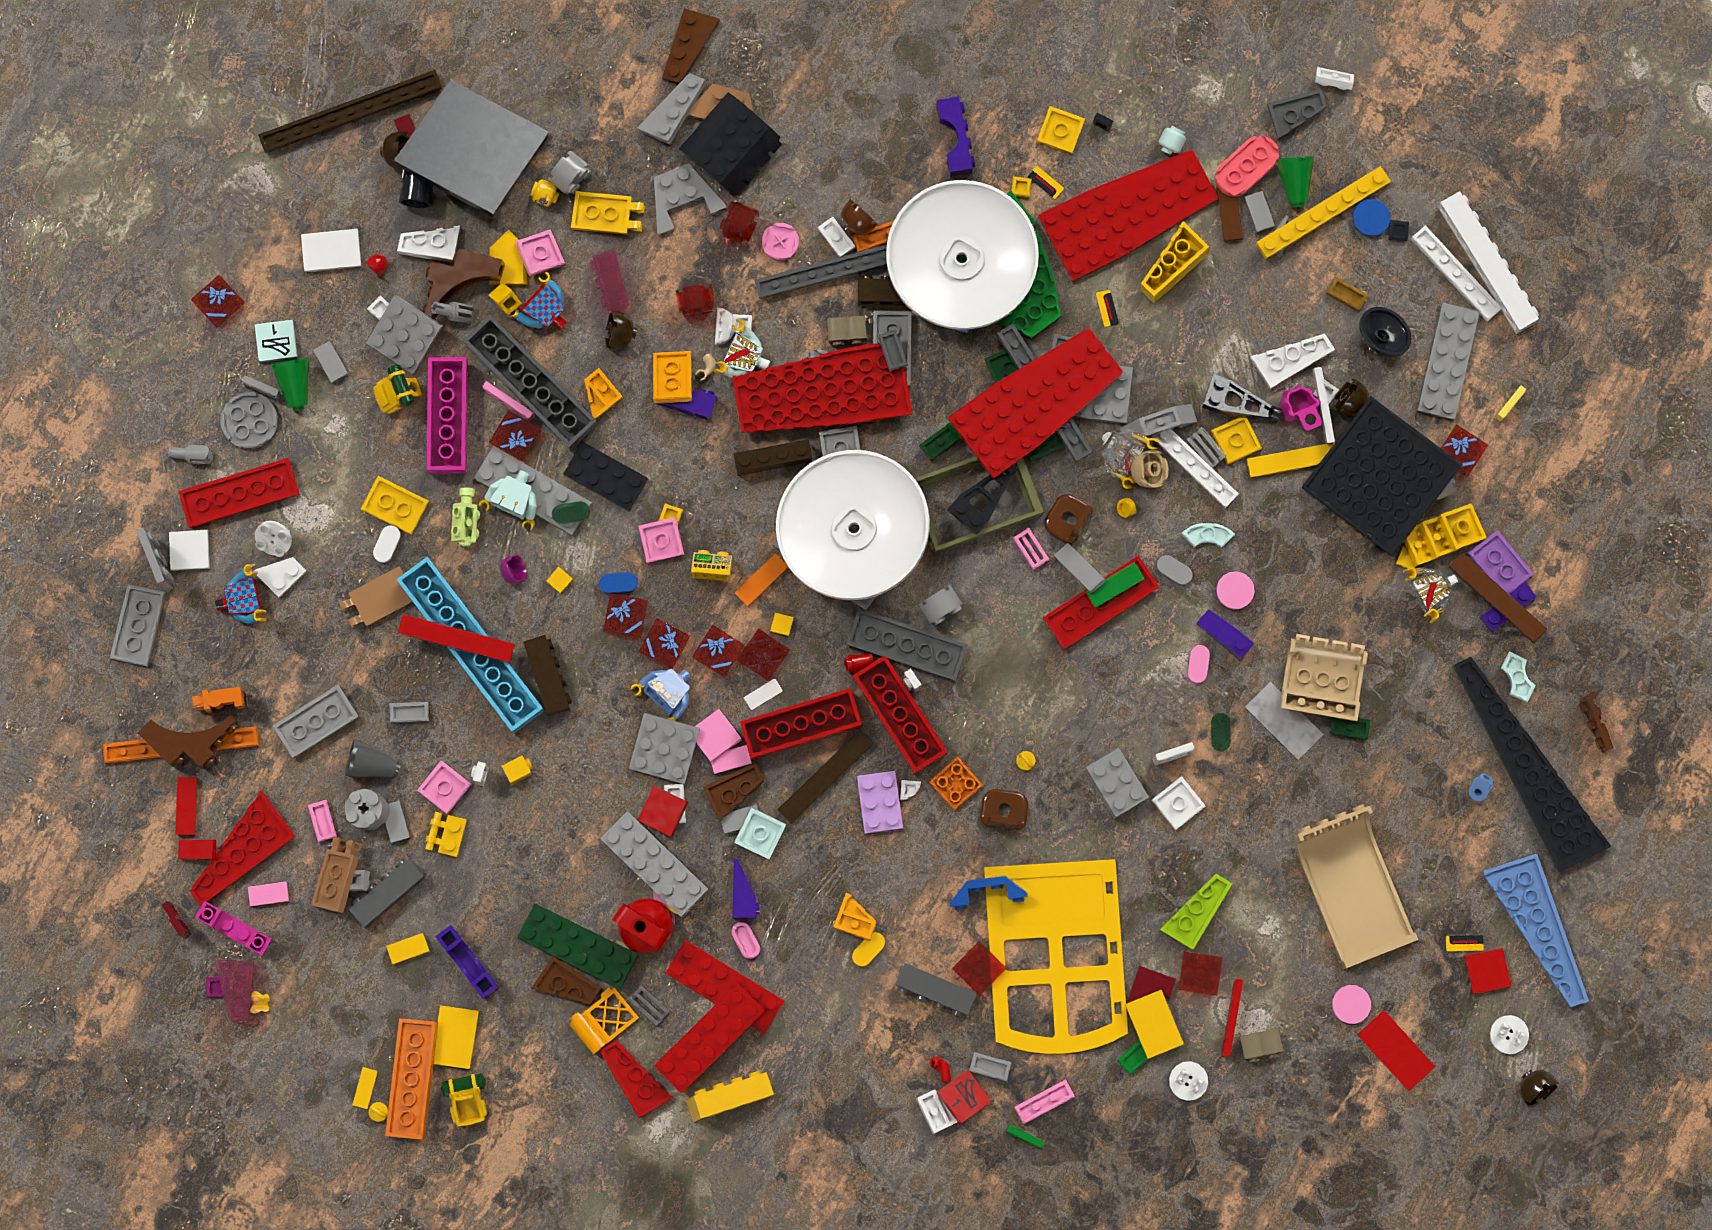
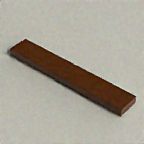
[1449,553,1547,644]

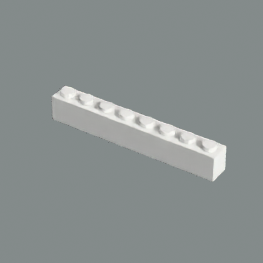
[1438,191,1539,334]

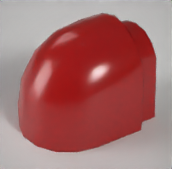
[365,254,389,277]

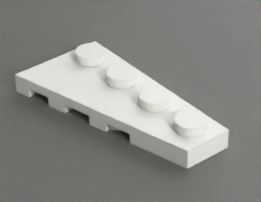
[1250,334,1335,389]

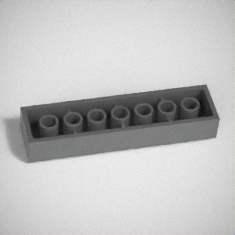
[463,315,598,451]

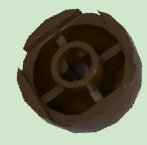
[380,131,410,169]
[605,310,637,349]
[1332,378,1369,417]
[1519,1070,1559,1107]

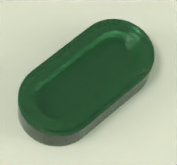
[552,501,590,524]
[1210,713,1231,752]

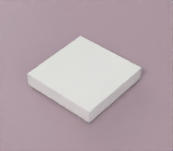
[169,530,210,571]
[1152,742,1194,766]
[1151,776,1206,831]

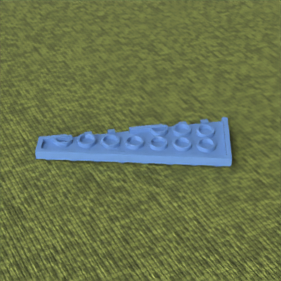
[1482,854,1589,1008]

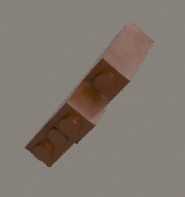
[422,249,505,321]
[137,715,239,769]

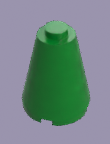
[1276,156,1314,208]
[271,358,309,411]

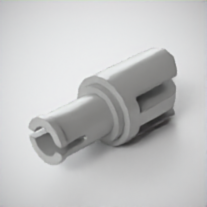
[431,302,473,324]
[168,444,213,464]

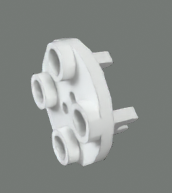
[255,521,292,557]
[1490,1015,1529,1054]
[1169,1062,1208,1101]

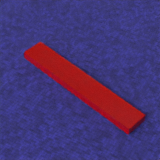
[397,614,515,663]

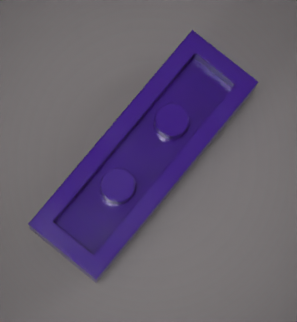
[1480,582,1537,633]

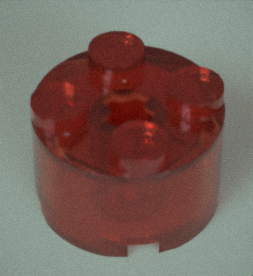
[720,202,759,245]
[675,284,716,318]

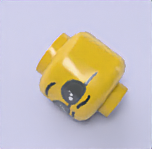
[530,179,559,207]

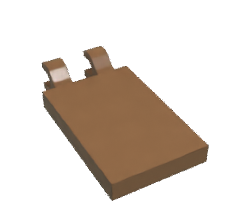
[339,566,413,629]
[311,837,362,913]

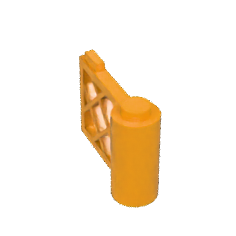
[569,988,639,1055]

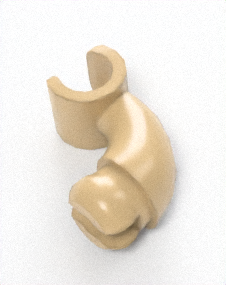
[695,353,716,383]

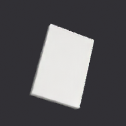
[301,229,362,273]

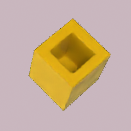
[489,282,522,316]
[502,756,533,785]

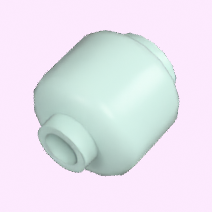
[1158,126,1186,155]

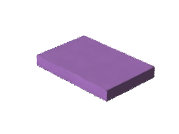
[1467,530,1534,594]

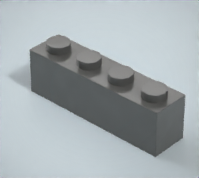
[349,859,425,928]
[895,963,977,1017]

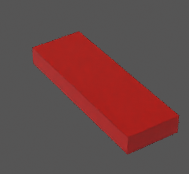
[175,777,198,835]

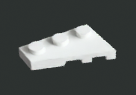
[397,225,461,262]

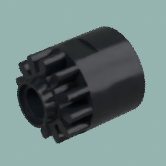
[399,169,433,208]

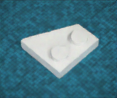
[254,557,307,598]
[916,1090,957,1134]

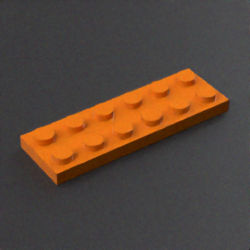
[385,1018,438,1140]

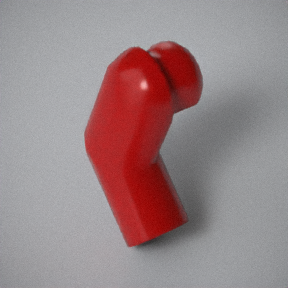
[929,1056,951,1082]

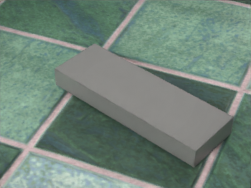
[1054,543,1106,594]

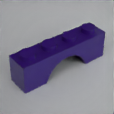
[936,96,975,177]
[435,925,499,1000]

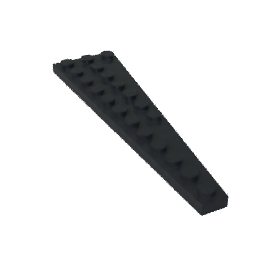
[1453,657,1612,872]

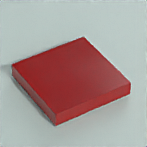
[637,785,688,837]
[1464,948,1511,994]

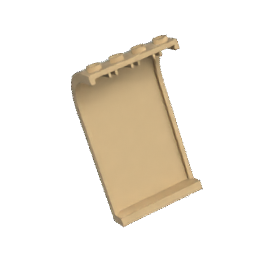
[1295,804,1418,969]

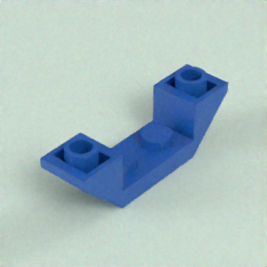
[950,875,1028,910]

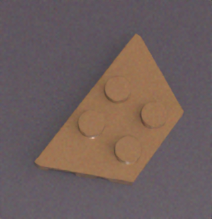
[687,84,753,120]

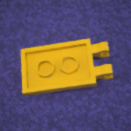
[571,191,645,235]

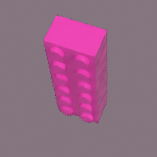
[427,357,468,474]

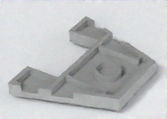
[654,163,727,236]

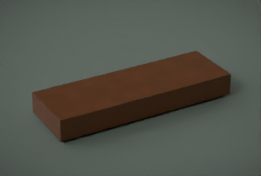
[1216,186,1243,242]

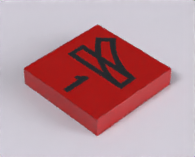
[937,1070,991,1125]

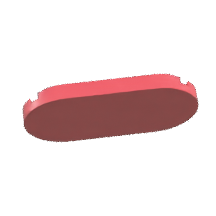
[1215,136,1279,197]

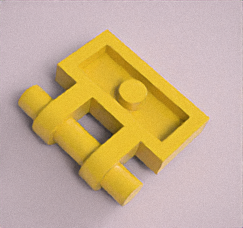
[425,812,467,857]

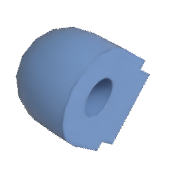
[1469,774,1494,801]

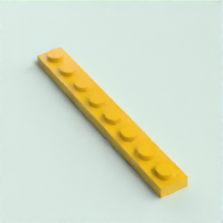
[1256,166,1391,259]

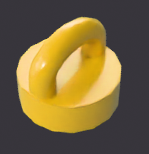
[1117,498,1137,518]
[1016,751,1036,771]
[369,1102,388,1122]

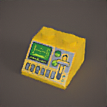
[691,550,732,581]

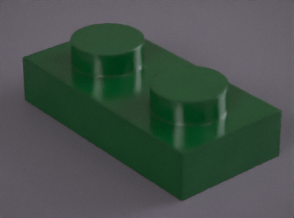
[919,423,961,461]
[1329,717,1371,739]

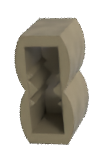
[827,316,867,347]
[1239,1028,1283,1062]

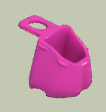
[1280,385,1322,431]

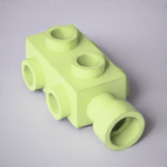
[451,488,480,547]

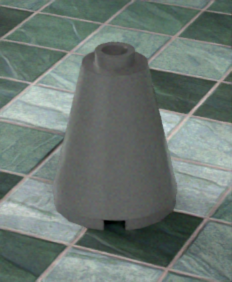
[345,739,400,778]

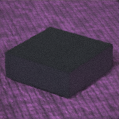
[1093,113,1114,131]
[1388,220,1409,242]

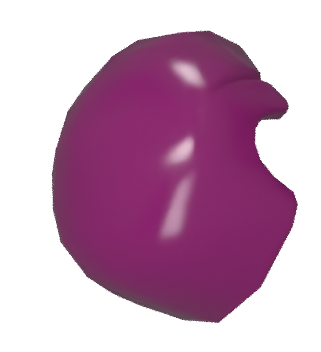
[500,554,527,585]

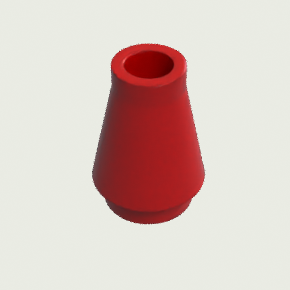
[844,653,874,674]

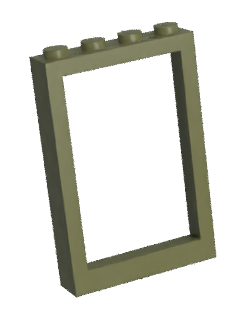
[914,456,1044,554]

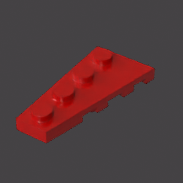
[599,1040,673,1118]

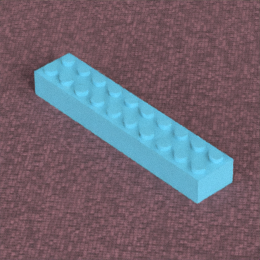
[396,557,544,734]

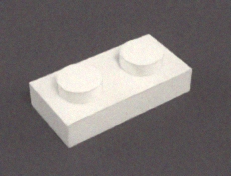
[1315,67,1354,90]
[818,217,855,257]
[903,669,922,694]
[471,762,489,787]

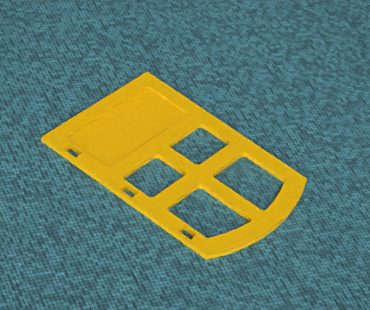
[984,859,1128,1054]

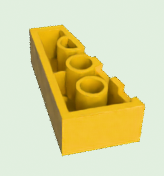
[1141,221,1209,303]
[686,1071,774,1123]

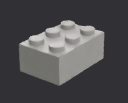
[1085,748,1149,819]

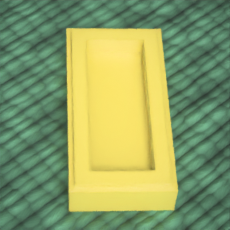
[1495,385,1526,422]

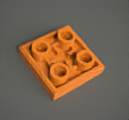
[929,756,983,811]

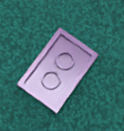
[857,771,903,834]

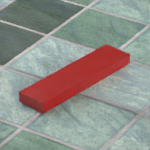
[1221,979,1244,1057]

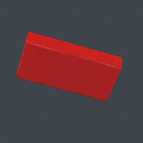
[178,839,216,860]

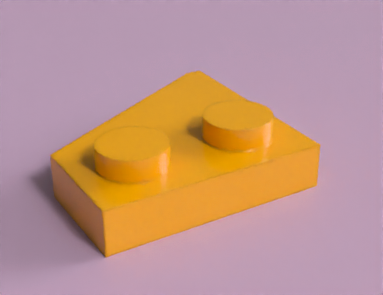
[584,368,623,420]
[833,893,877,941]

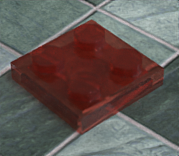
[952,941,1007,996]
[1178,951,1223,996]

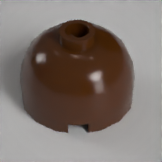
[841,199,878,235]

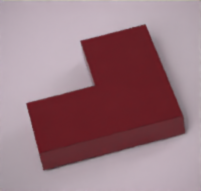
[162,901,191,939]
[1127,966,1176,1003]

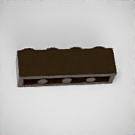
[858,276,906,306]
[733,439,812,476]
[523,635,572,717]

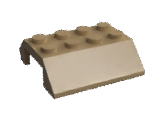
[1281,634,1368,721]

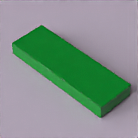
[1085,562,1145,608]

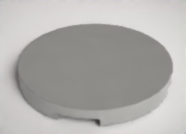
[220,392,278,449]

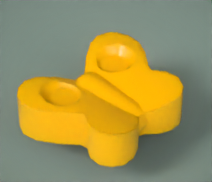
[250,991,270,1014]

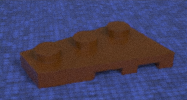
[1579,692,1614,753]
[703,763,764,822]
[531,956,602,1005]

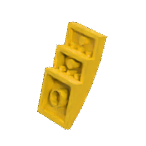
[1404,503,1487,567]

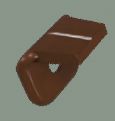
[1045,494,1093,544]
[980,789,1028,830]

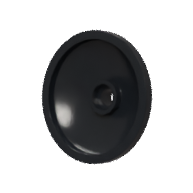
[1359,307,1412,357]

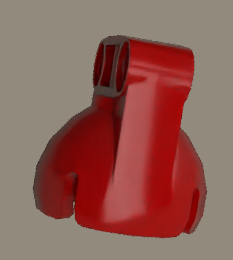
[612,898,674,954]

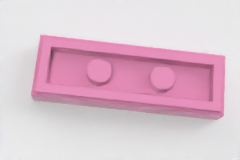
[482,381,534,422]
[1014,1079,1075,1125]

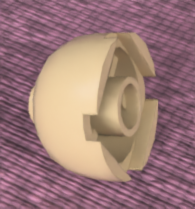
[1131,450,1169,488]

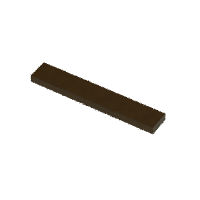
[777,729,874,824]

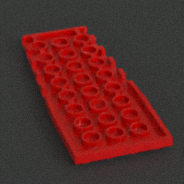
[1038,149,1218,282]
[947,328,1123,479]
[732,343,912,433]

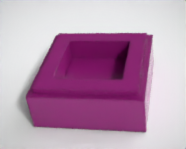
[206,977,227,997]

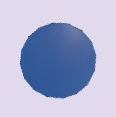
[1352,199,1390,237]

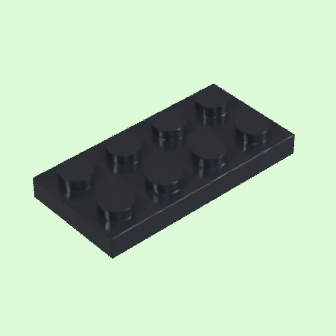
[563,441,649,512]

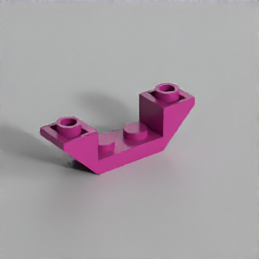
[195,901,272,956]

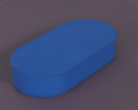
[599,572,638,594]

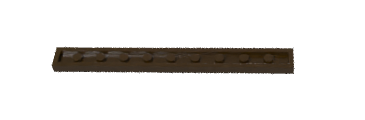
[258,70,442,154]

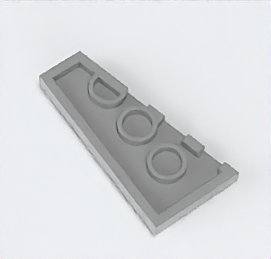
[637,73,707,144]

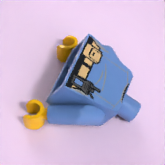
[631,669,691,721]

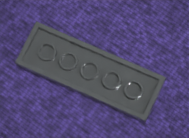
[846,608,968,682]

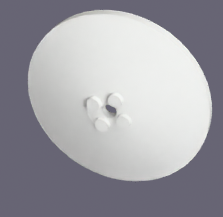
[886,180,1039,330]
[776,450,930,600]

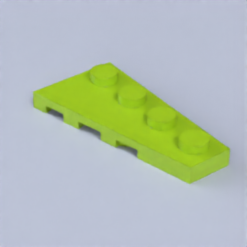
[1160,874,1233,950]

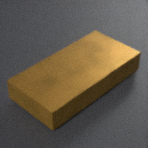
[1326,277,1369,313]

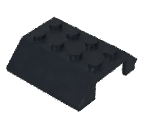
[679,92,782,195]

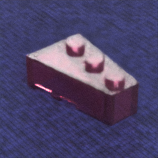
[590,248,629,311]
[215,959,254,1022]

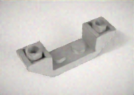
[1119,404,1198,442]

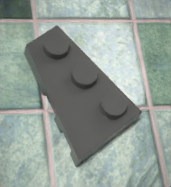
[1267,89,1327,140]

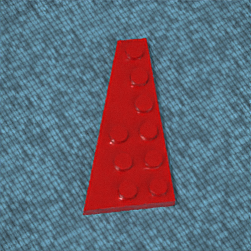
[189,790,296,906]

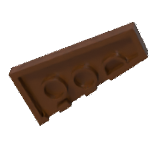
[662,8,720,84]

